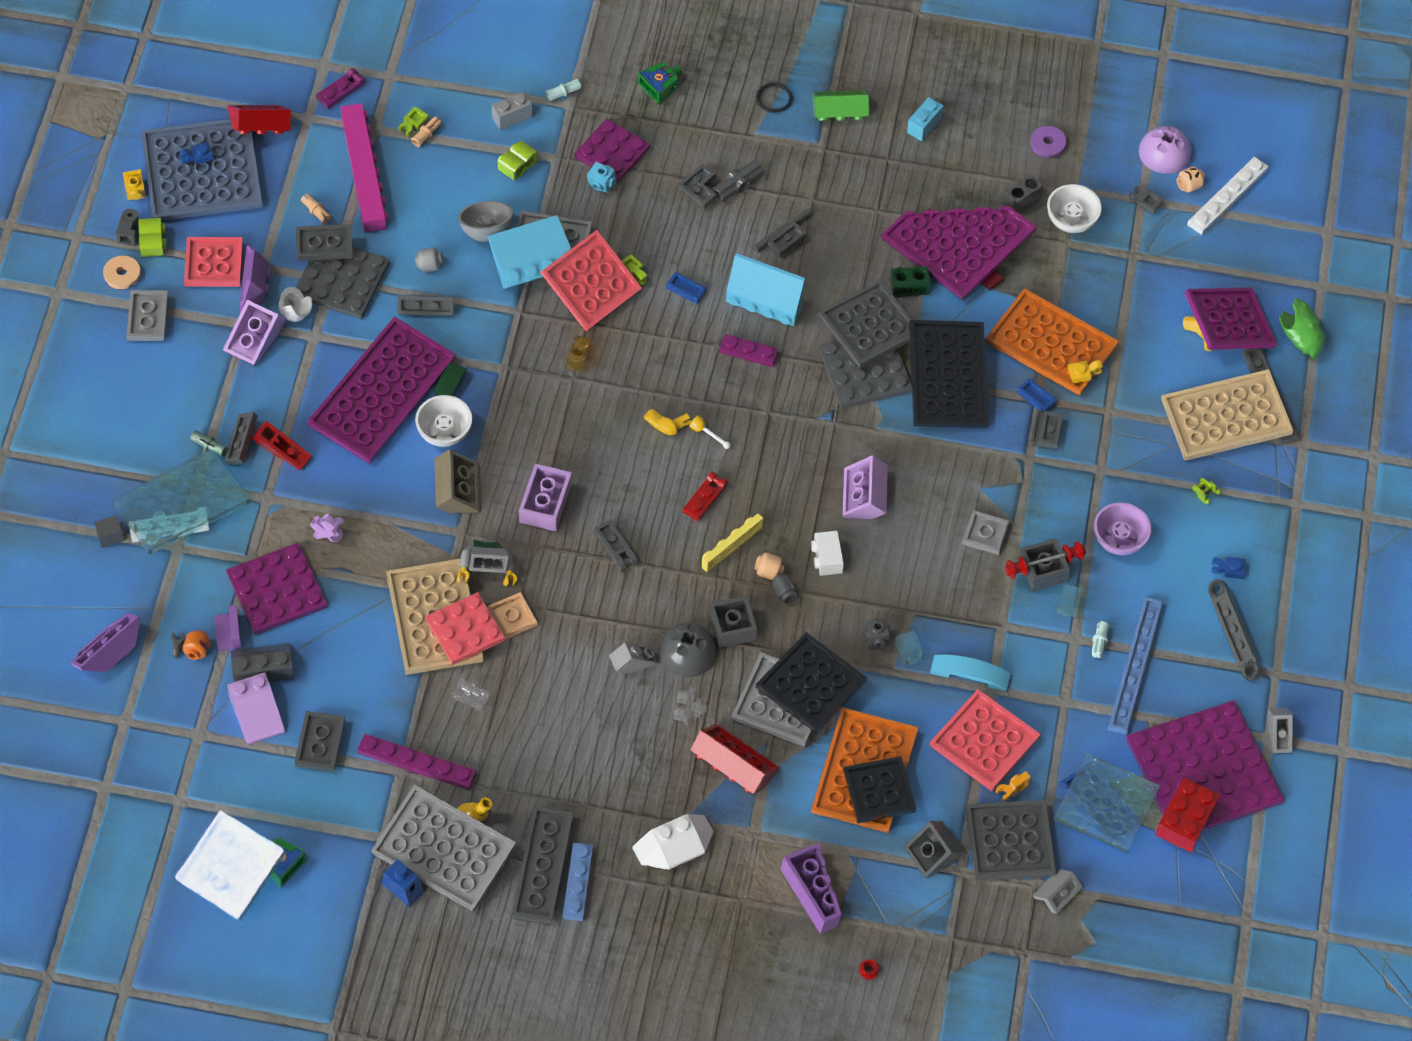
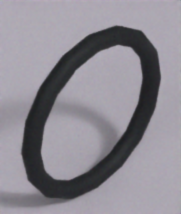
[756,82,793,113]

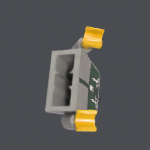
[457,538,517,586]

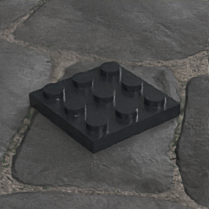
[843,756,916,823]

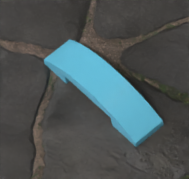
[930,655,1011,692]

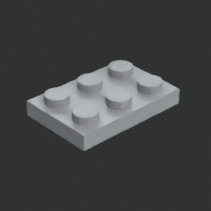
[126,290,168,341]

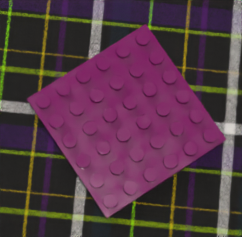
[1126,700,1284,829]

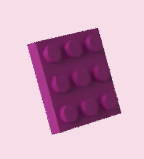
[575,118,650,183]

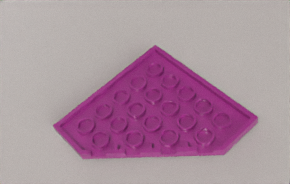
[881,206,1036,301]

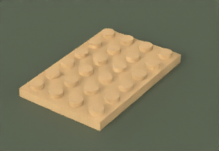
[1161,369,1293,461]
[386,559,483,675]

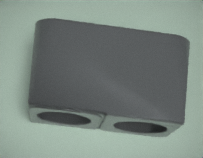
[1004,174,1043,214]

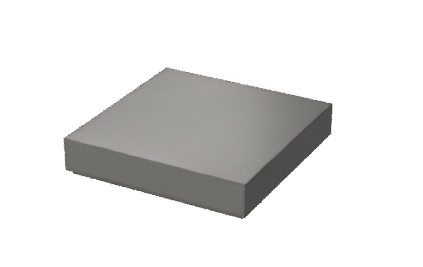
[962,510,1009,555]

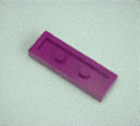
[719,334,778,367]

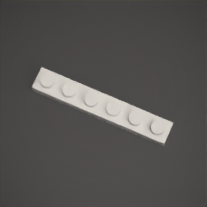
[1188,156,1269,235]

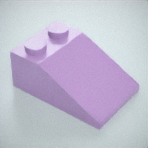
[223,300,286,365]
[227,673,285,745]

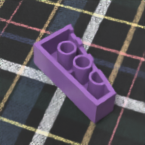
[780,842,842,934]

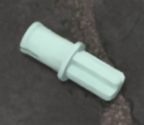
[545,79,581,101]
[1092,621,1110,658]

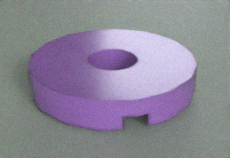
[1030,126,1066,158]

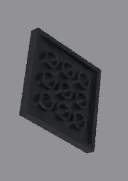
[756,632,867,734]

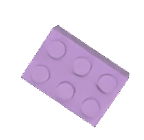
[519,464,572,532]

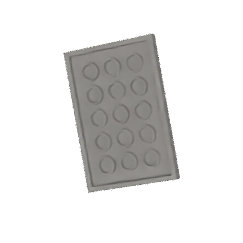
[371,785,517,912]

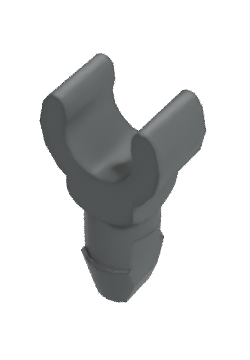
[171,632,186,658]

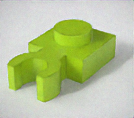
[398,107,429,137]

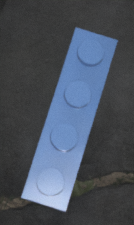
[563,843,593,921]

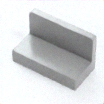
[1033,869,1082,914]

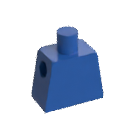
[381,860,424,907]

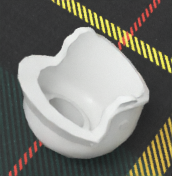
[279,287,313,322]

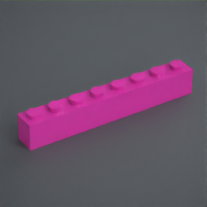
[341,103,389,233]

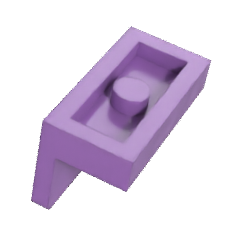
[214,605,241,651]

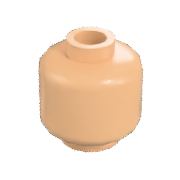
[754,552,784,580]

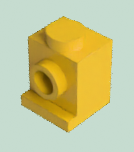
[123,169,146,200]

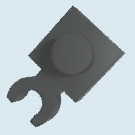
[1129,186,1163,214]

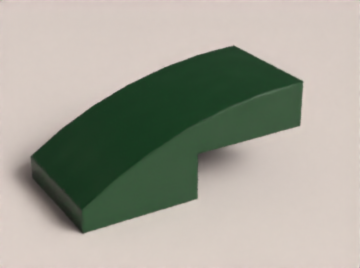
[433,362,468,397]

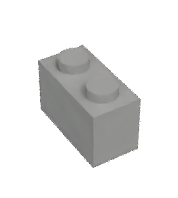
[492,91,532,130]

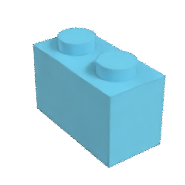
[907,97,944,141]

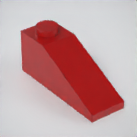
[251,420,312,470]

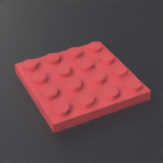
[540,230,642,331]
[929,689,1041,791]

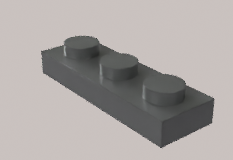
[398,294,454,316]
[224,412,258,465]

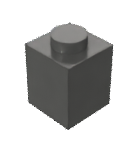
[94,516,126,548]

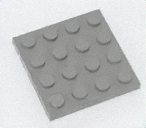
[731,652,812,747]

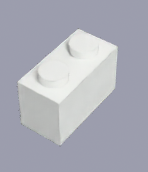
[811,531,844,576]

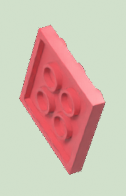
[184,237,243,287]
[425,592,505,665]

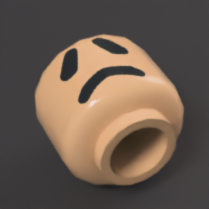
[1177,166,1205,193]

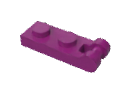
[316,68,366,109]

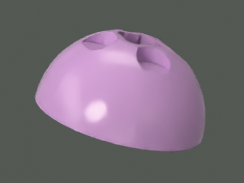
[1139,126,1192,174]
[1094,502,1151,556]

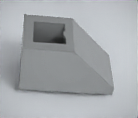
[609,642,657,674]

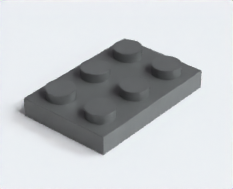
[296,224,353,261]
[294,711,346,772]

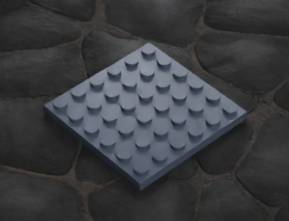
[141,119,263,221]

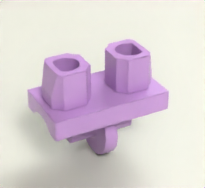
[310,514,345,542]

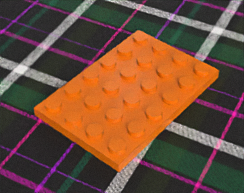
[985,288,1119,396]
[811,707,918,833]

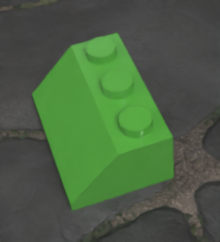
[812,90,869,121]

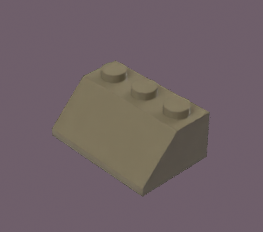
[434,449,480,514]

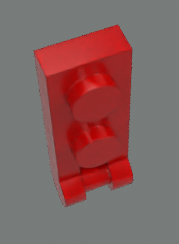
[683,471,728,522]

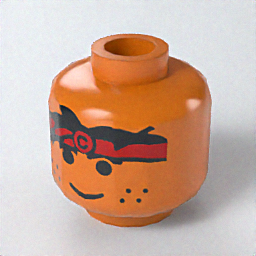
[182,630,211,660]

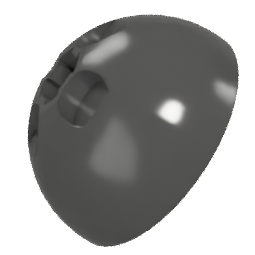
[659,623,717,677]

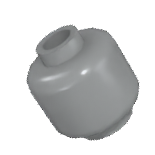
[415,247,444,273]

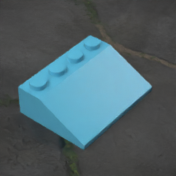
[487,215,571,289]
[726,253,805,326]

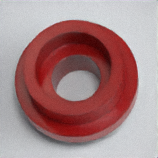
[859,959,879,980]

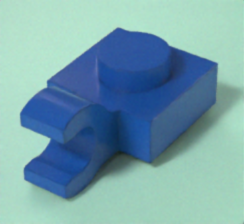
[179,142,213,164]

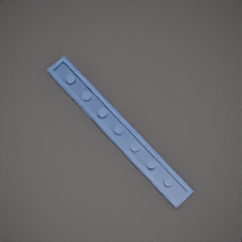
[1107,597,1163,735]

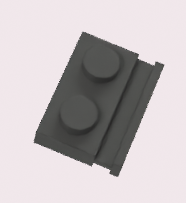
[1030,409,1063,449]

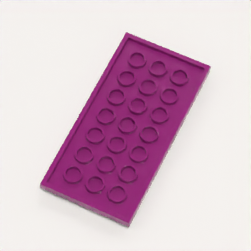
[307,316,456,464]

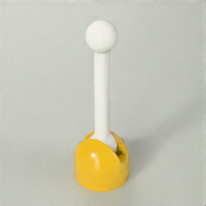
[690,415,731,449]

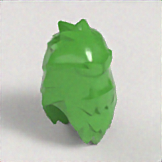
[1279,298,1325,359]

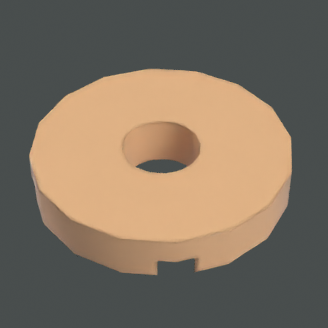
[103,256,141,289]

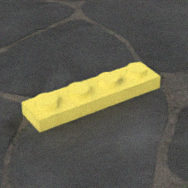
[702,514,763,572]

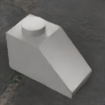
[1268,708,1293,753]

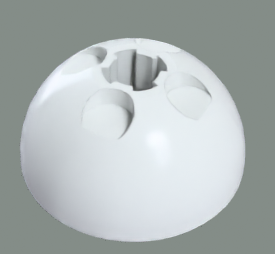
[1047,184,1101,233]
[415,395,472,447]

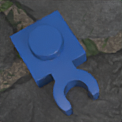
[1211,557,1246,579]

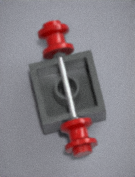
[1004,538,1086,592]

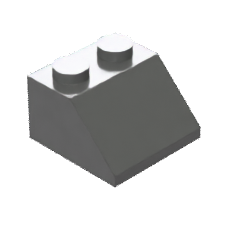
[904,821,965,878]

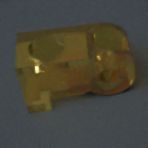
[567,335,592,373]

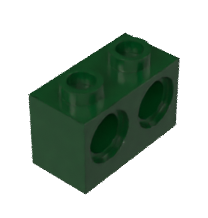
[890,266,930,297]

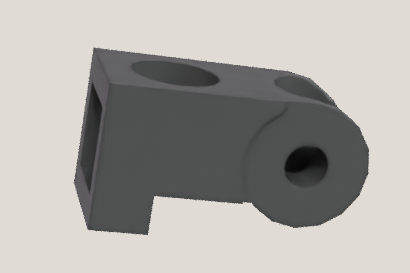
[116,209,139,246]

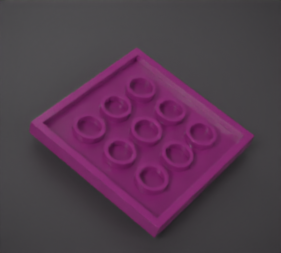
[1185,288,1277,350]
[226,543,327,635]

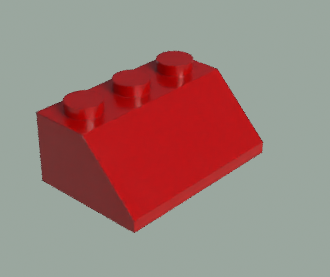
[227,105,291,134]

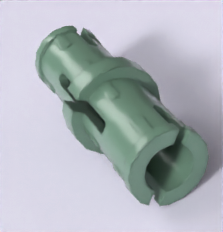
[190,430,228,458]

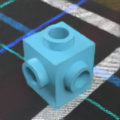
[587,162,617,193]

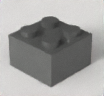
[709,596,757,648]

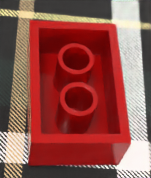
[1155,777,1220,853]

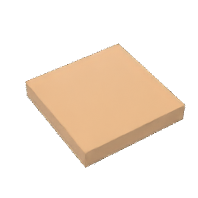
[486,592,538,639]

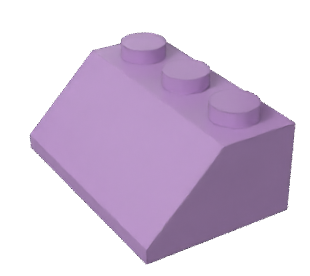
[843,455,888,520]

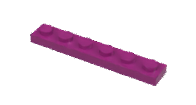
[357,734,476,791]

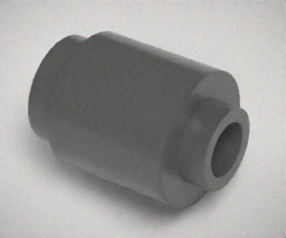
[771,574,797,604]

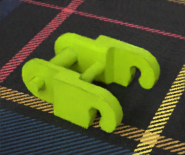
[1192,478,1221,504]

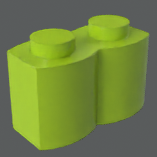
[498,140,538,181]
[139,218,167,257]

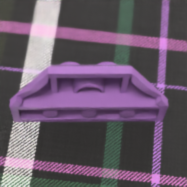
[239,245,271,313]
[71,612,140,672]

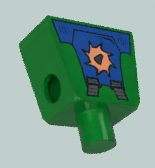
[638,62,683,105]
[256,838,307,888]

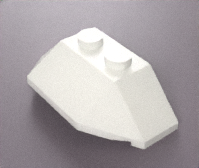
[632,814,714,870]

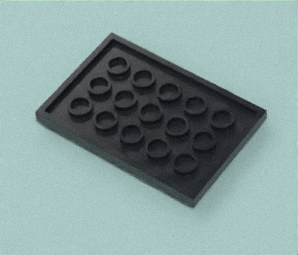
[909,320,989,428]

